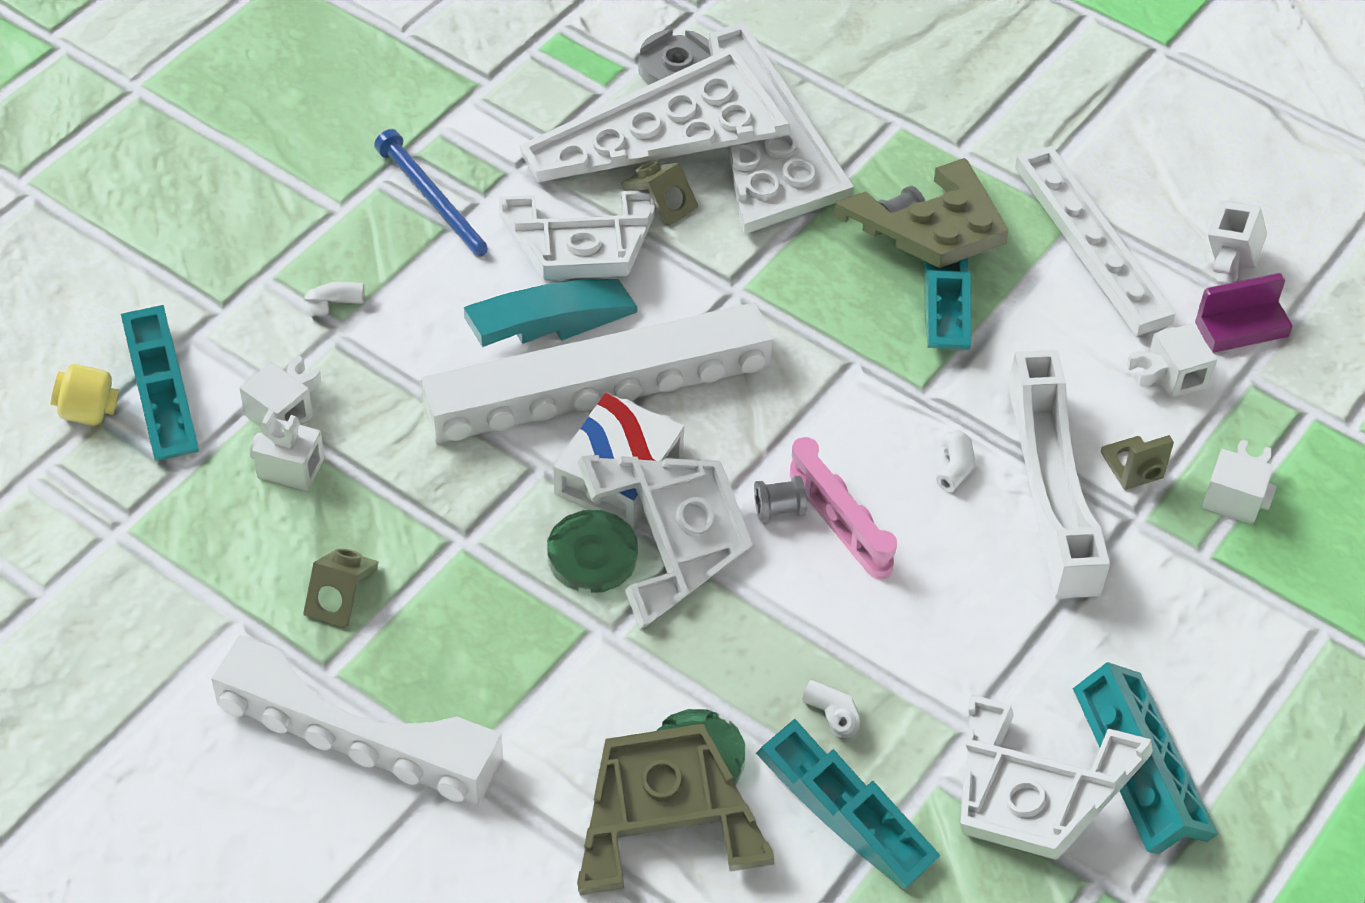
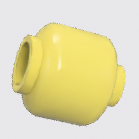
[50,364,120,426]

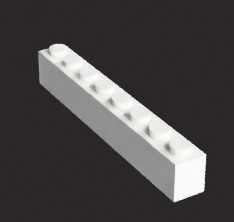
[421,302,773,444]

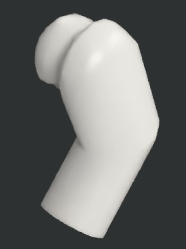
[304,282,365,317]
[936,430,976,492]
[802,680,860,738]

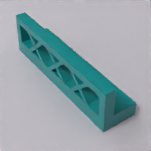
[1072,662,1218,855]

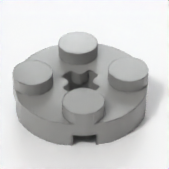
[638,29,711,85]

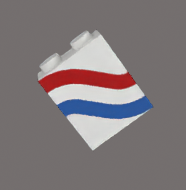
[553,392,684,528]

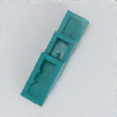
[923,258,971,350]
[463,279,638,348]
[121,305,199,462]
[756,718,941,889]

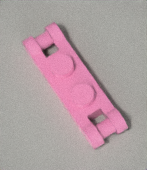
[790,437,897,579]

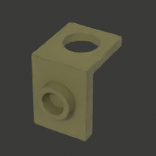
[621,160,698,225]
[1100,435,1174,490]
[303,549,379,628]

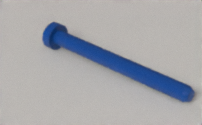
[374,129,488,256]

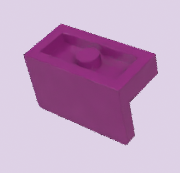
[1195,273,1293,353]

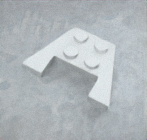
[498,190,657,281]
[577,455,753,629]
[960,695,1153,860]

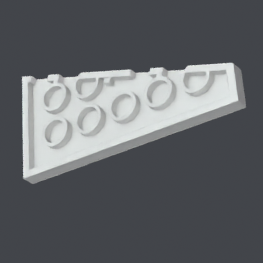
[709,22,854,235]
[519,46,790,182]

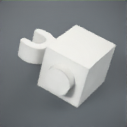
[1208,200,1267,285]
[1126,322,1217,398]
[239,356,321,426]
[250,409,325,492]
[1202,439,1277,525]

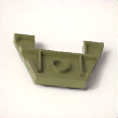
[834,158,1008,268]
[577,724,775,895]

